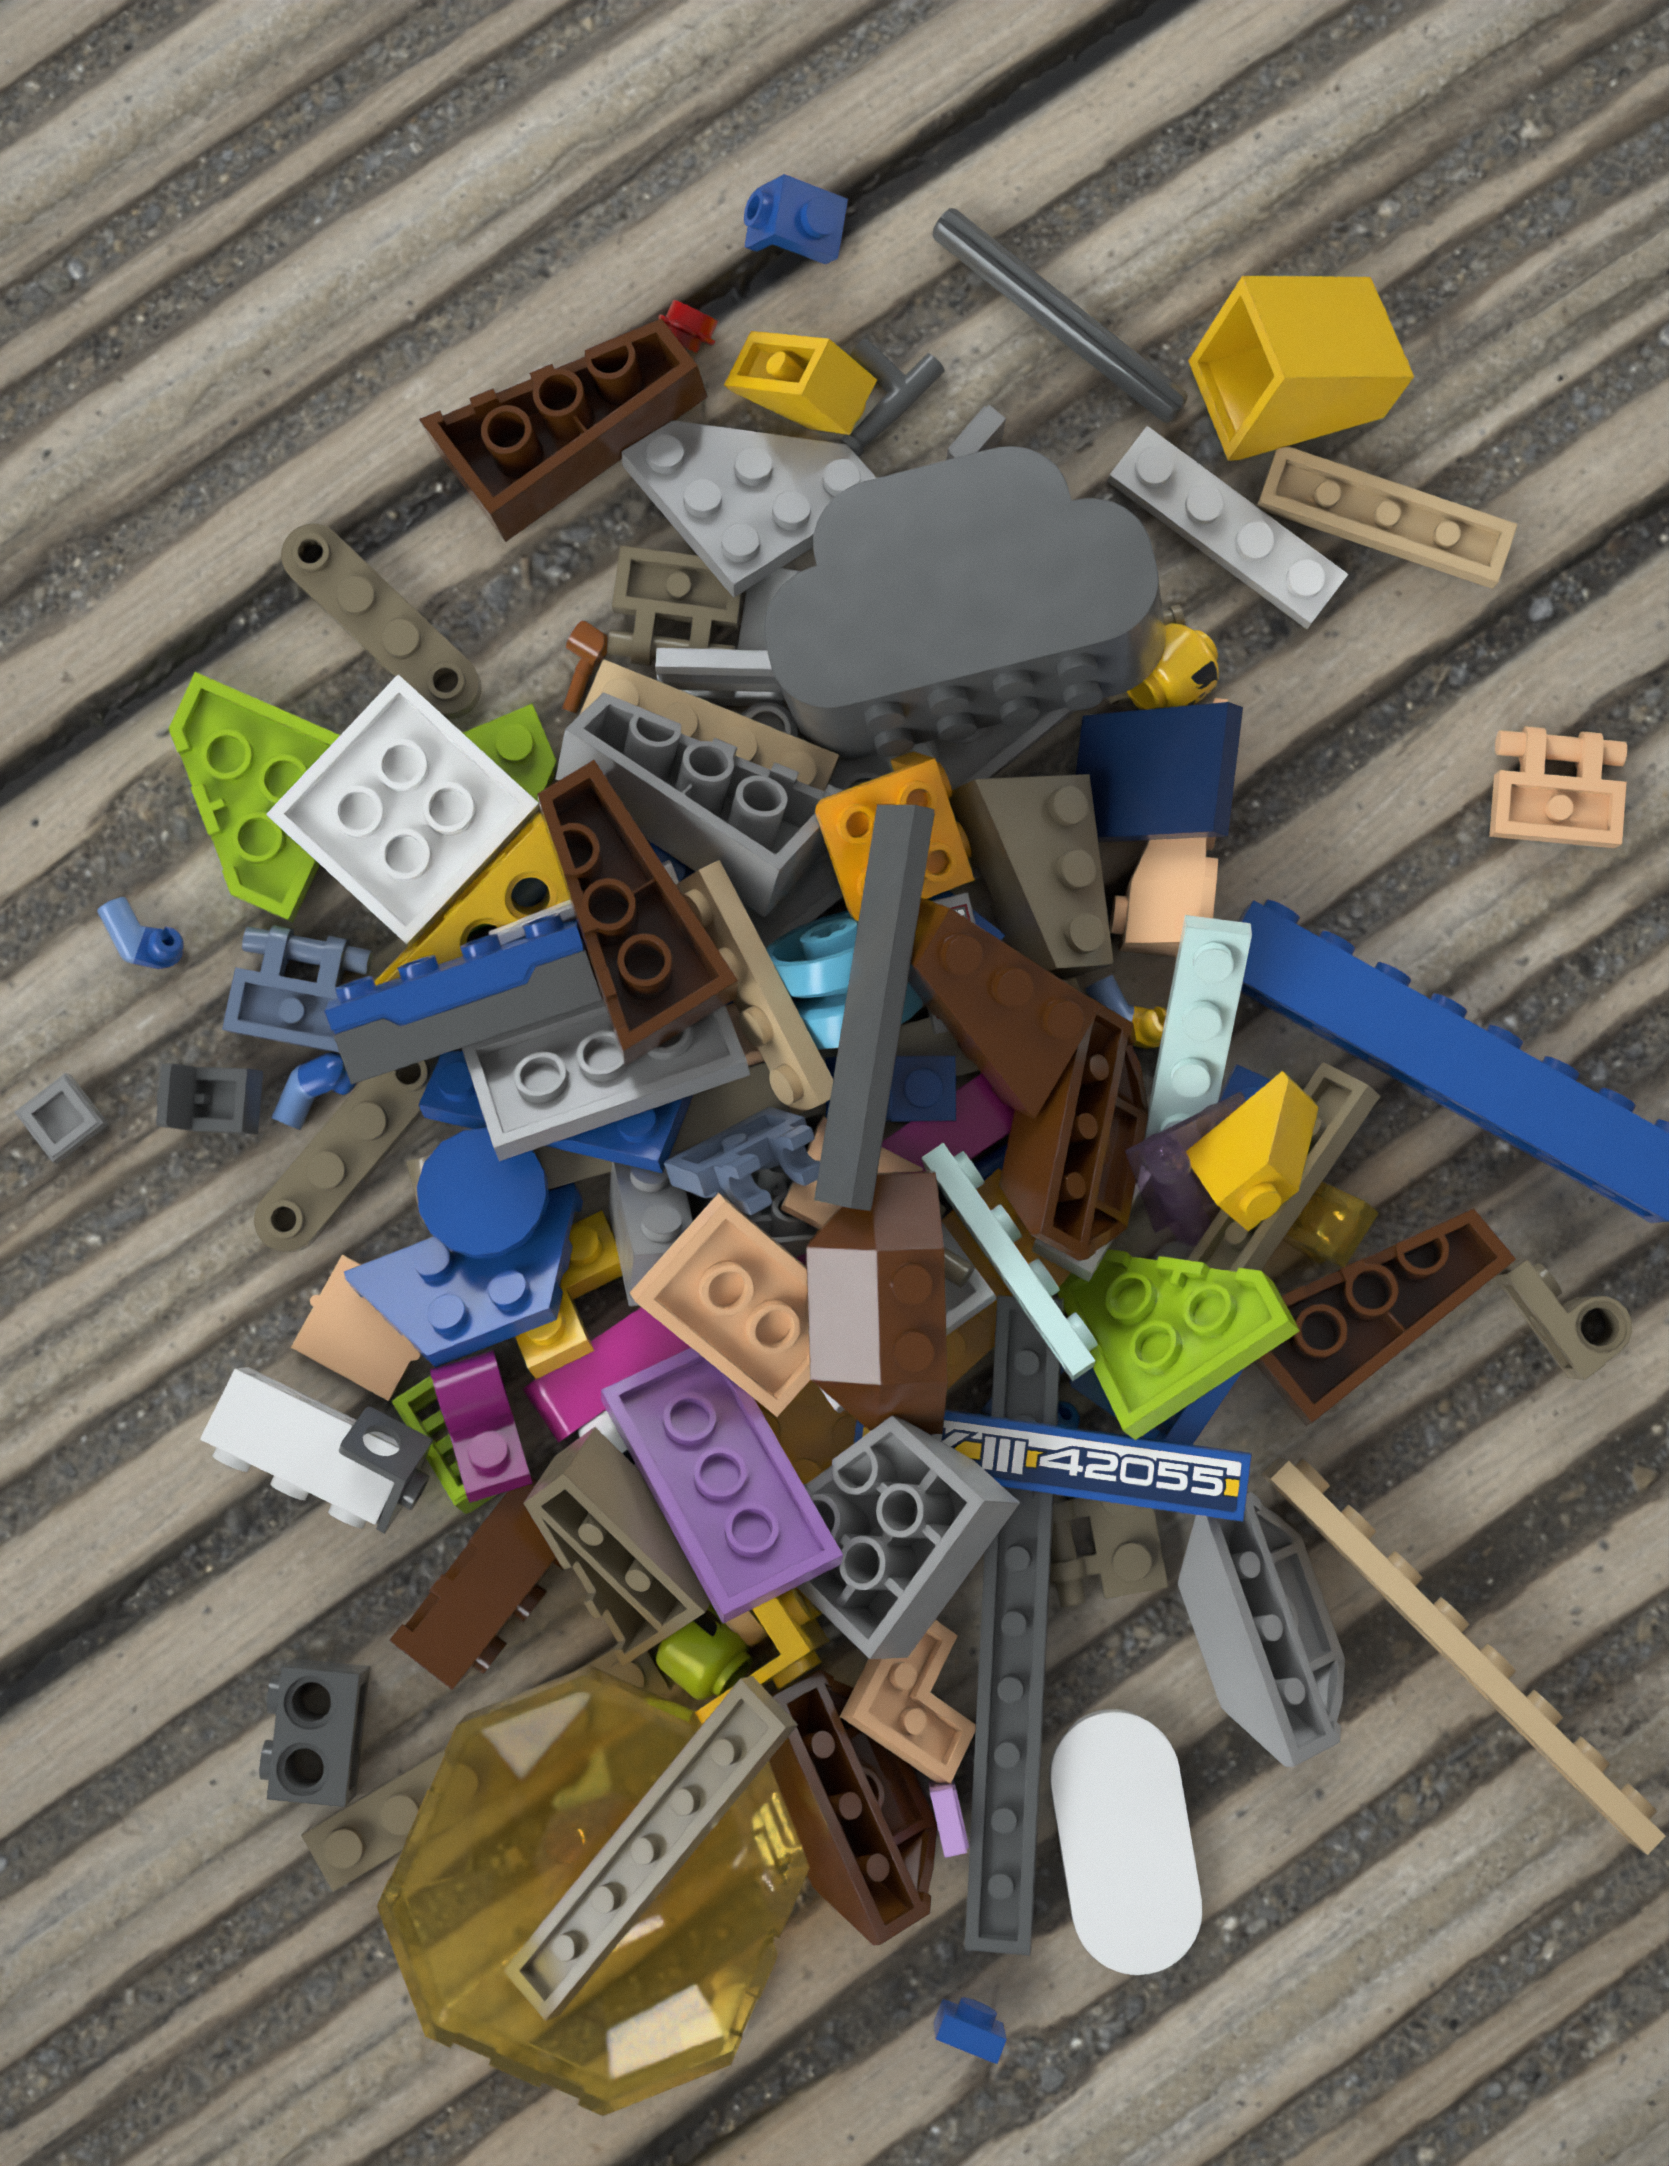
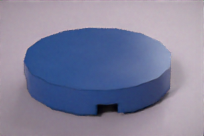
[417,1127,549,1259]

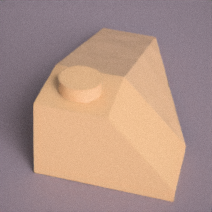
[1110,698,1228,957]

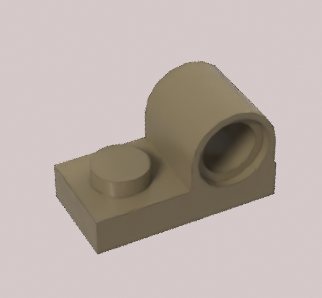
[1494,1259,1632,1380]

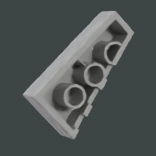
[555,692,844,917]

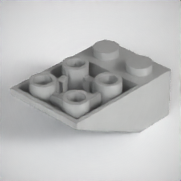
[608,1151,819,1306]

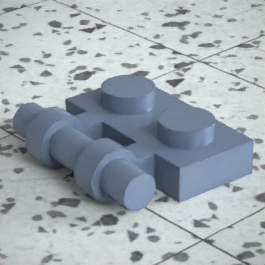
[222,925,373,1054]

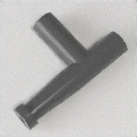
[840,338,945,457]

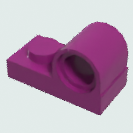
[430,1350,533,1503]

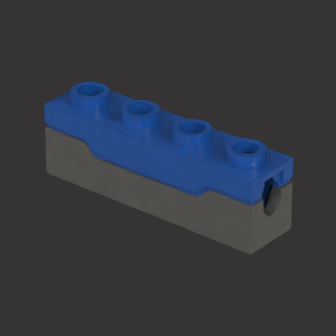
[324,913,602,1085]

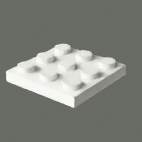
[266,675,540,947]

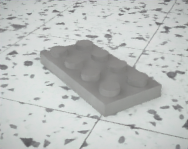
[462,998,750,1161]

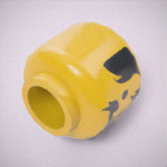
[1127,623,1219,710]

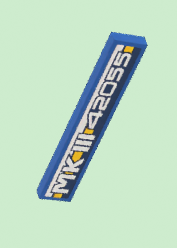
[854,1410,1252,1522]

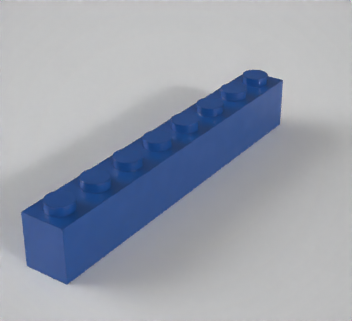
[1237,899,1669,1223]

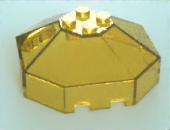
[377,1665,810,2116]

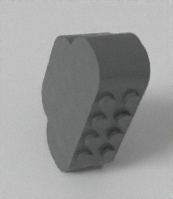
[764,446,1166,759]

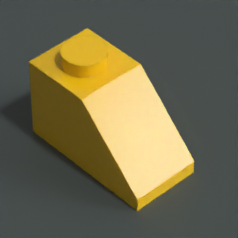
[724,331,877,435]
[1183,1071,1319,1232]

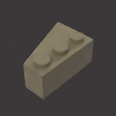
[949,774,1114,978]
[523,1427,711,1666]

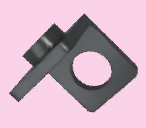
[339,1407,433,1534]

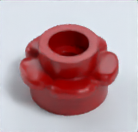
[658,299,719,353]

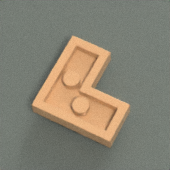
[840,1620,976,1784]

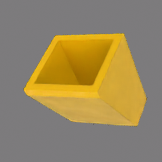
[1188,276,1414,461]

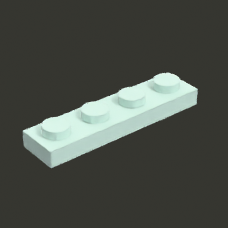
[1142,915,1252,1159]
[922,1143,1098,1381]

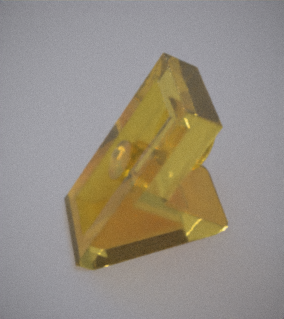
[1282,1182,1379,1268]

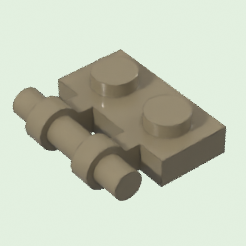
[607,545,743,666]
[1050,1494,1169,1607]

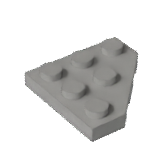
[621,420,876,598]

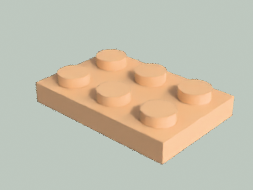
[629,1193,811,1417]

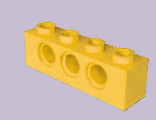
[374,811,570,985]

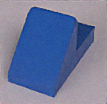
[825,1056,956,1122]

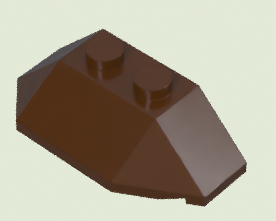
[999,996,1149,1261]
[806,1171,948,1435]
[761,1670,937,1946]

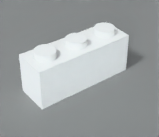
[200,1367,399,1529]

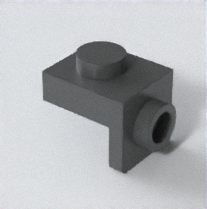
[156,1063,263,1135]

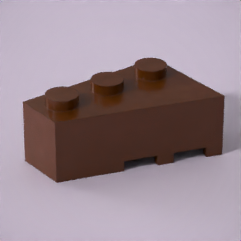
[908,898,1102,1119]
[389,1474,564,1690]

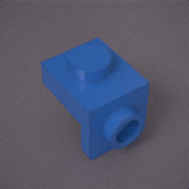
[744,174,848,264]

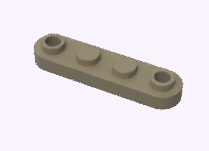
[281,524,482,719]
[254,1055,440,1252]

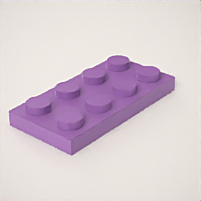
[601,1348,843,1624]

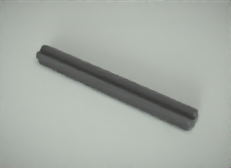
[932,208,1188,423]

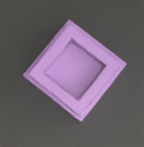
[928,1780,969,1858]

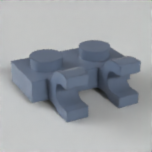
[664,1106,820,1215]

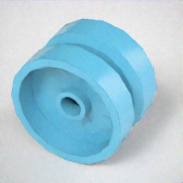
[766,910,923,1049]

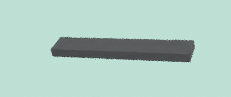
[814,805,935,1211]

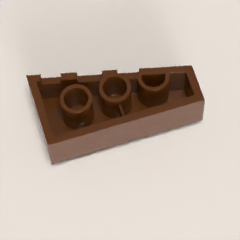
[419,319,708,542]
[537,760,738,1066]
[1254,1208,1516,1426]

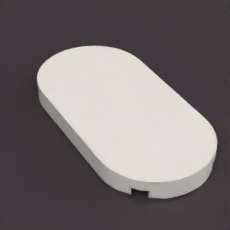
[1049,1709,1202,1975]

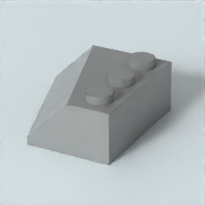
[797,1416,1020,1659]

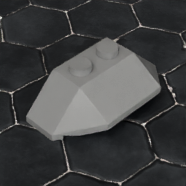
[1177,1492,1345,1767]

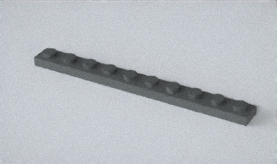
[965,1295,1064,1956]

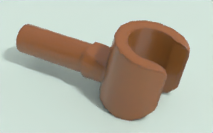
[562,621,608,714]

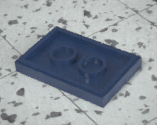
[1076,702,1243,843]

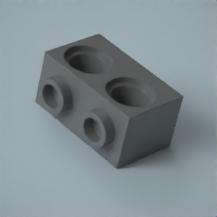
[259,1659,370,1807]

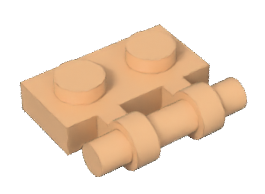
[1489,726,1627,848]

